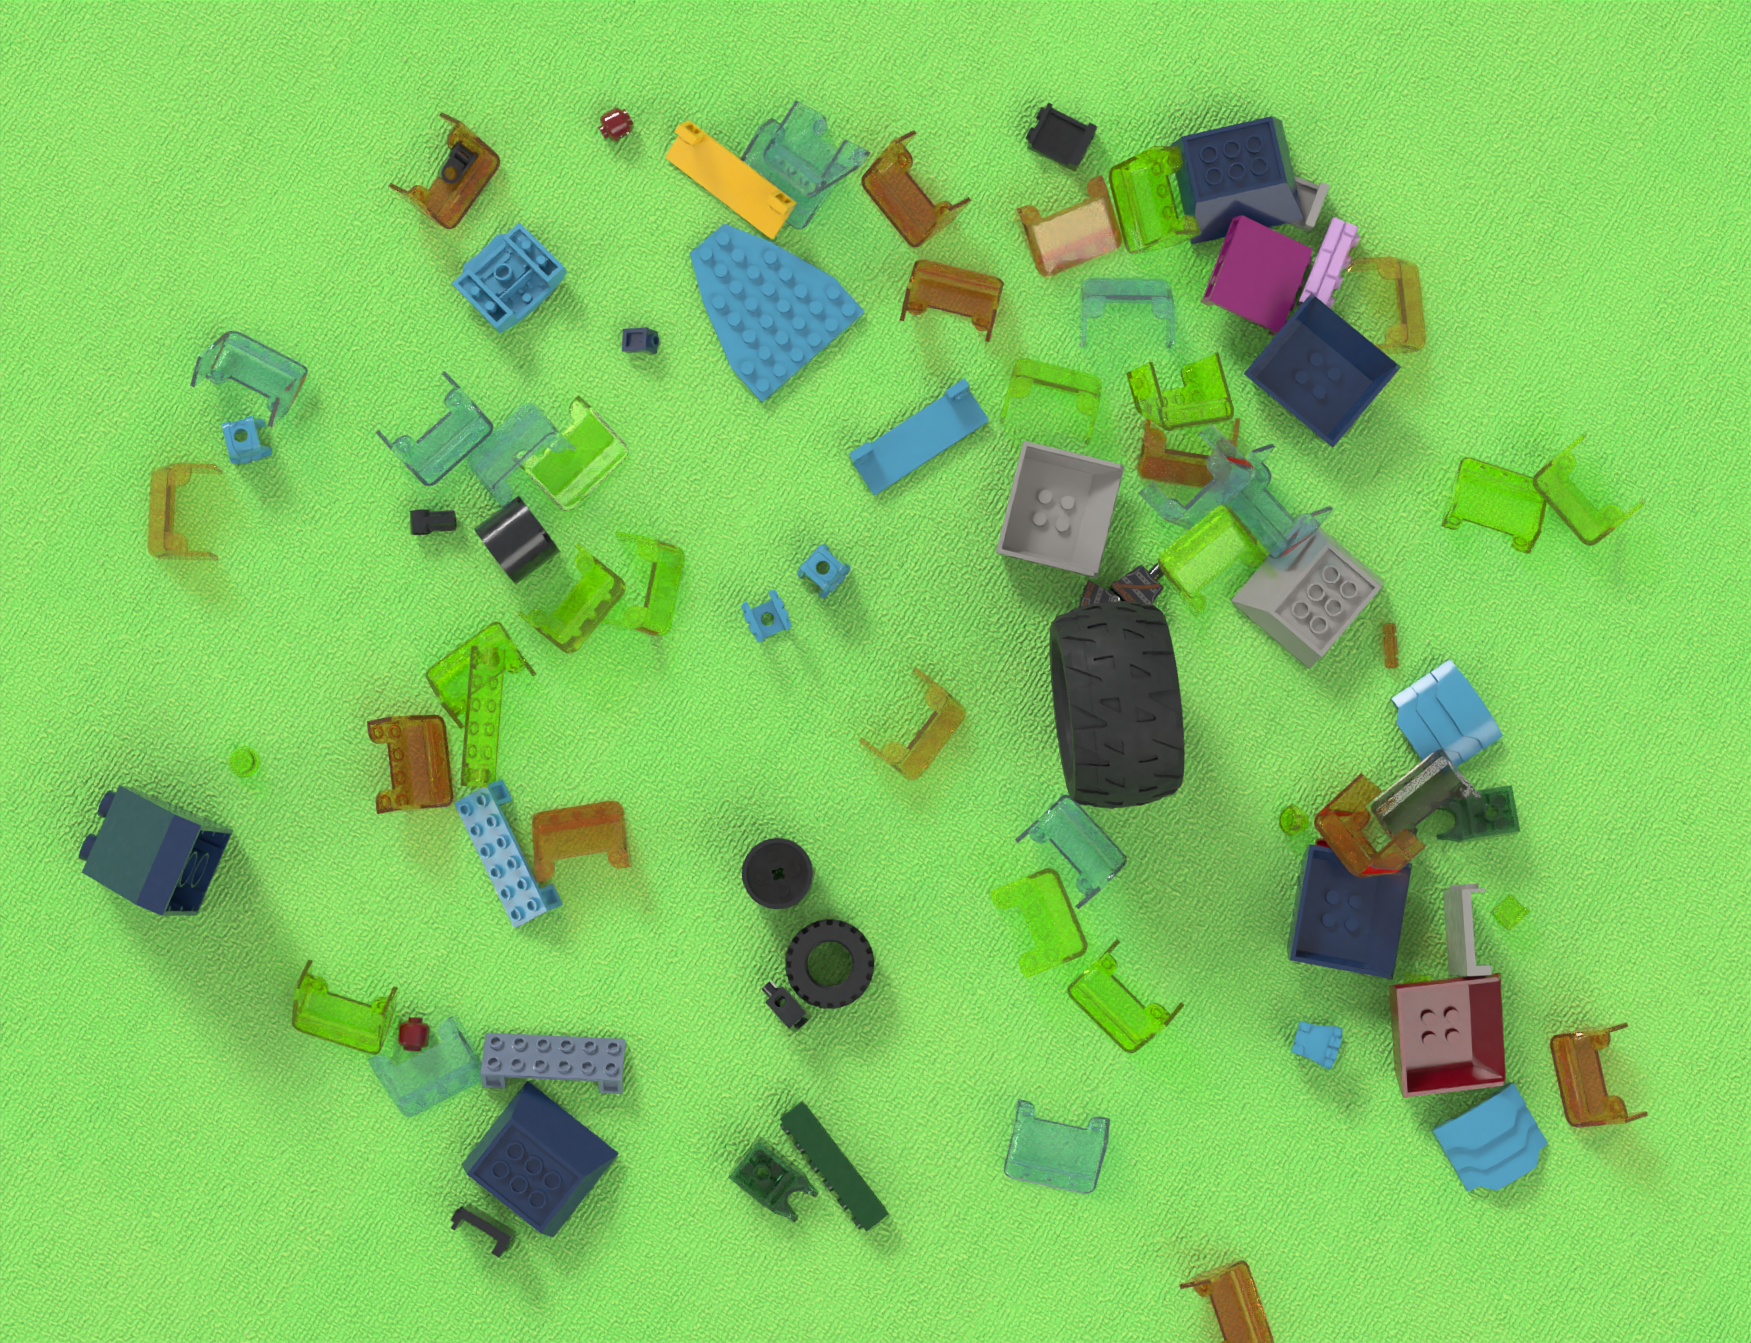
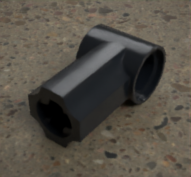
[410,509,457,535]

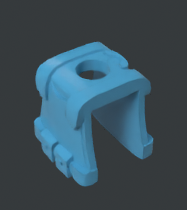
[222,416,272,465]
[797,544,851,598]
[741,590,792,642]
[1290,1021,1342,1069]

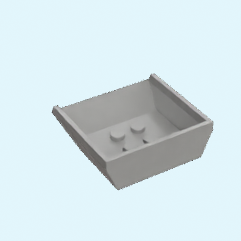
[996,441,1124,578]
[1231,514,1384,669]

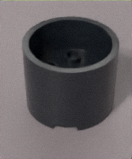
[474,496,561,585]
[742,838,814,909]

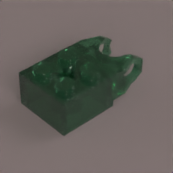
[1430,785,1520,843]
[728,1136,819,1222]

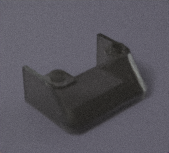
[1371,749,1481,857]

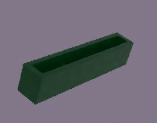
[779,1100,889,1232]

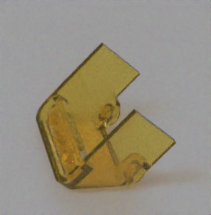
[1348,256,1426,355]
[147,463,222,561]
[859,667,966,780]

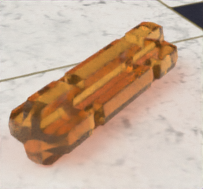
[1383,623,1399,669]

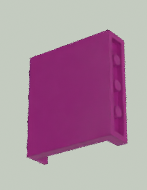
[1201,215,1313,336]

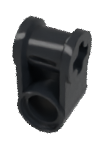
[438,139,478,184]

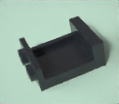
[1025,102,1098,172]
[450,1203,517,1258]

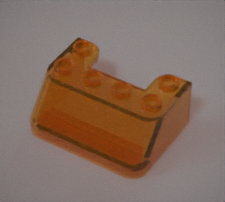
[367,715,453,814]

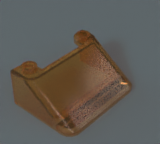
[1015,175,1122,277]
[532,801,632,882]

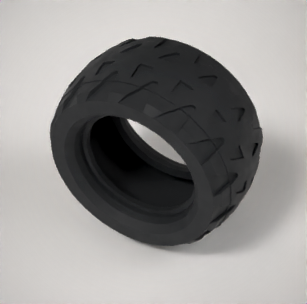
[1049,601,1185,809]

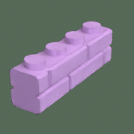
[1297,218,1360,308]

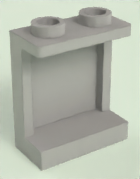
[1287,176,1330,233]

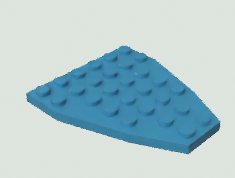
[690,224,865,403]

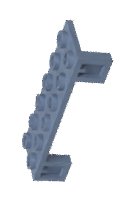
[480,1033,626,1094]

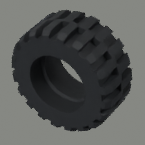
[785,919,874,1009]

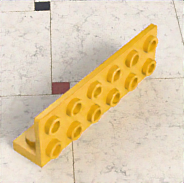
[666,120,797,239]

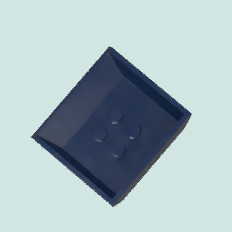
[1169,116,1304,245]
[1244,293,1401,448]
[1287,844,1412,979]
[461,1081,619,1237]

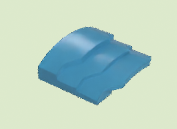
[452,223,567,334]
[1390,659,1503,776]
[1431,1082,1548,1191]

